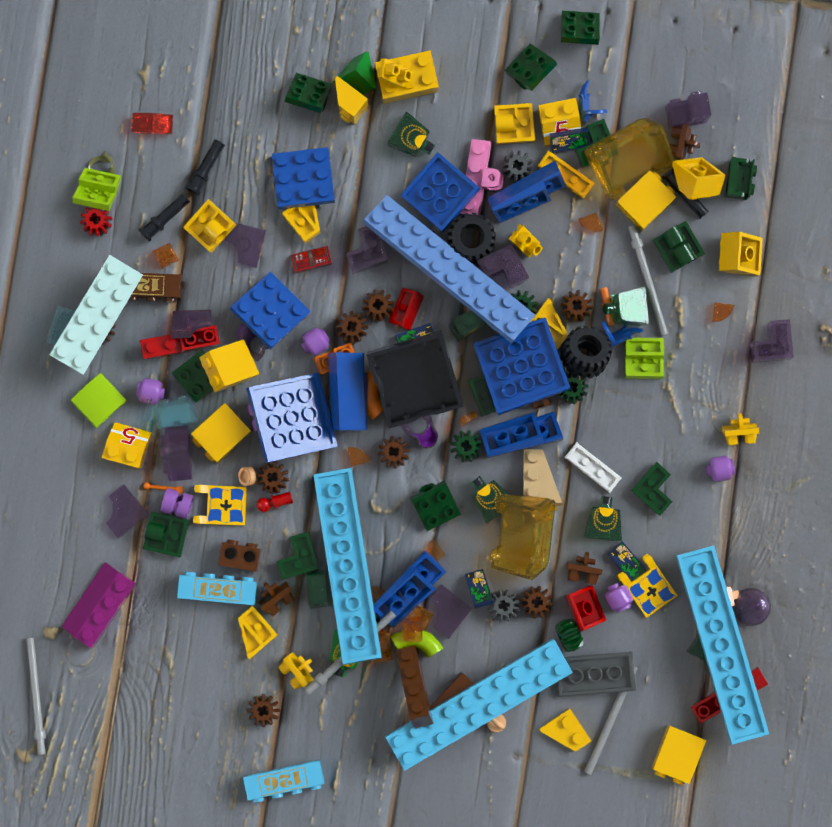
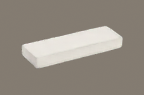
[564,442,622,493]

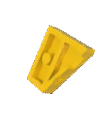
[282,205,320,244]
[531,298,568,350]
[238,606,278,659]
[539,708,591,752]

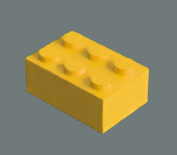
[375,50,439,104]

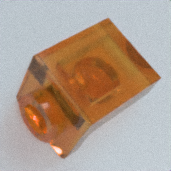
[402,615,428,642]
[374,631,393,663]

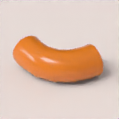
[368,370,383,420]

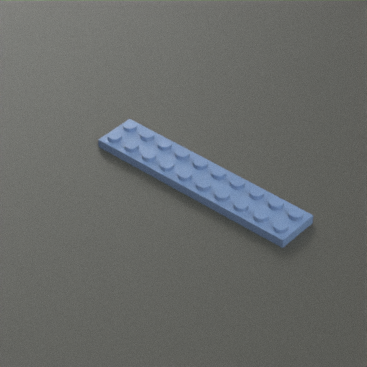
[362,195,535,344]

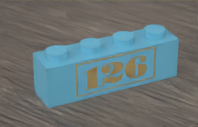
[177,572,258,605]
[243,760,325,803]

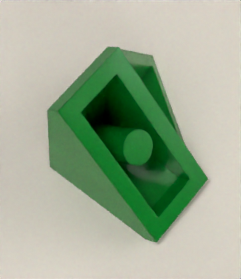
[333,52,376,94]

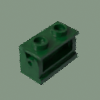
[725,157,757,200]

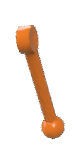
[143,482,183,494]

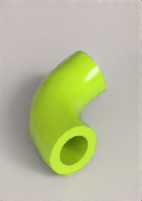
[390,628,443,658]

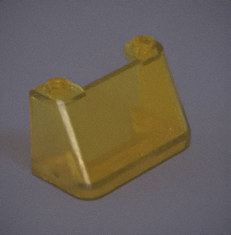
[584,118,675,200]
[490,494,555,580]

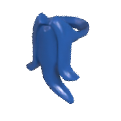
[578,80,607,122]
[601,321,643,347]

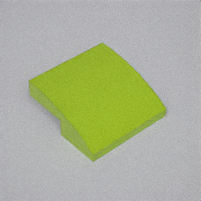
[72,168,121,211]
[625,338,664,379]
[71,373,127,429]

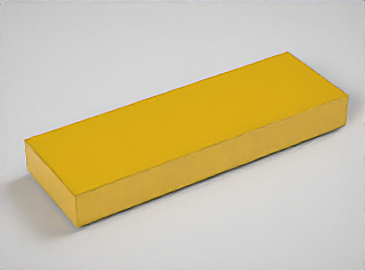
[537,150,595,199]

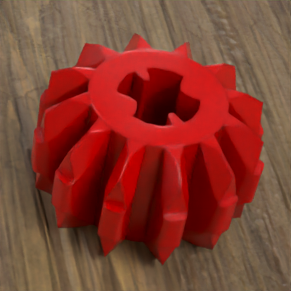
[80,207,113,237]

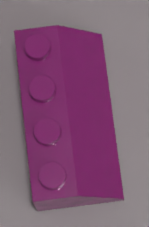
[62,562,137,648]

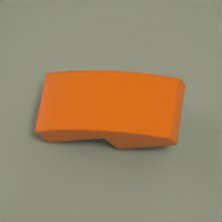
[313,342,355,376]

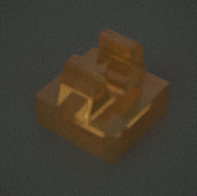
[153,243,179,269]

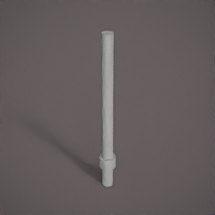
[628,225,668,336]
[305,611,396,695]
[26,638,46,755]
[584,667,638,775]

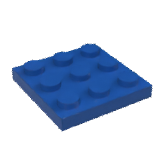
[272,147,335,210]
[400,152,480,232]
[230,272,311,350]

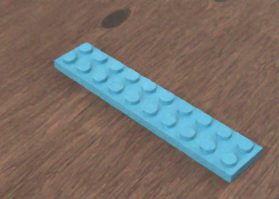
[313,468,382,665]
[676,546,769,745]
[385,638,573,771]

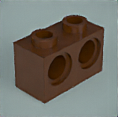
[218,539,261,572]

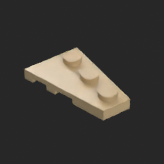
[523,449,562,506]

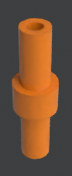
[600,287,615,326]

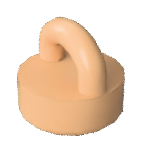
[238,467,258,486]
[487,714,506,732]

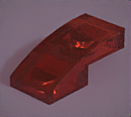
[131,113,173,135]

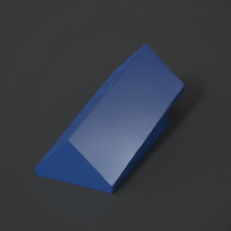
[488,161,566,224]
[328,352,368,430]
[480,412,563,458]
[374,550,446,628]

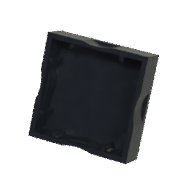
[366,330,463,428]

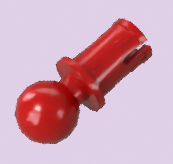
[256,491,293,513]

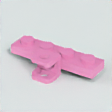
[460,139,504,216]

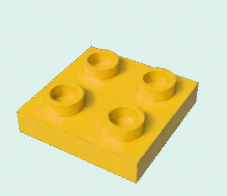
[494,103,535,145]
[183,199,237,253]

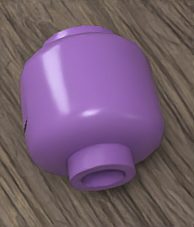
[301,327,330,356]
[136,378,165,405]
[706,456,735,482]
[604,583,633,613]

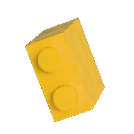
[615,170,676,231]
[199,339,259,392]
[191,403,252,463]
[651,725,706,785]

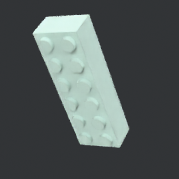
[49,255,143,375]

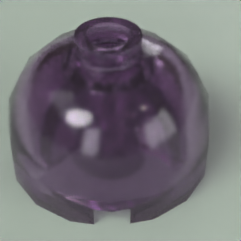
[732,588,771,626]

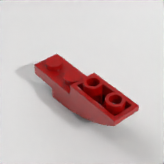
[139,325,220,360]
[691,667,768,724]

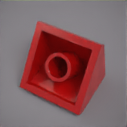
[564,585,607,632]

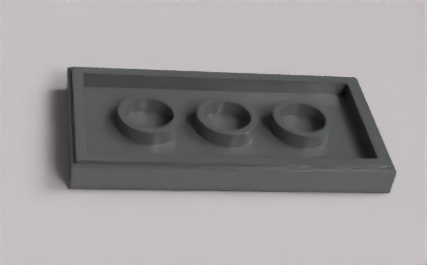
[557,651,636,697]

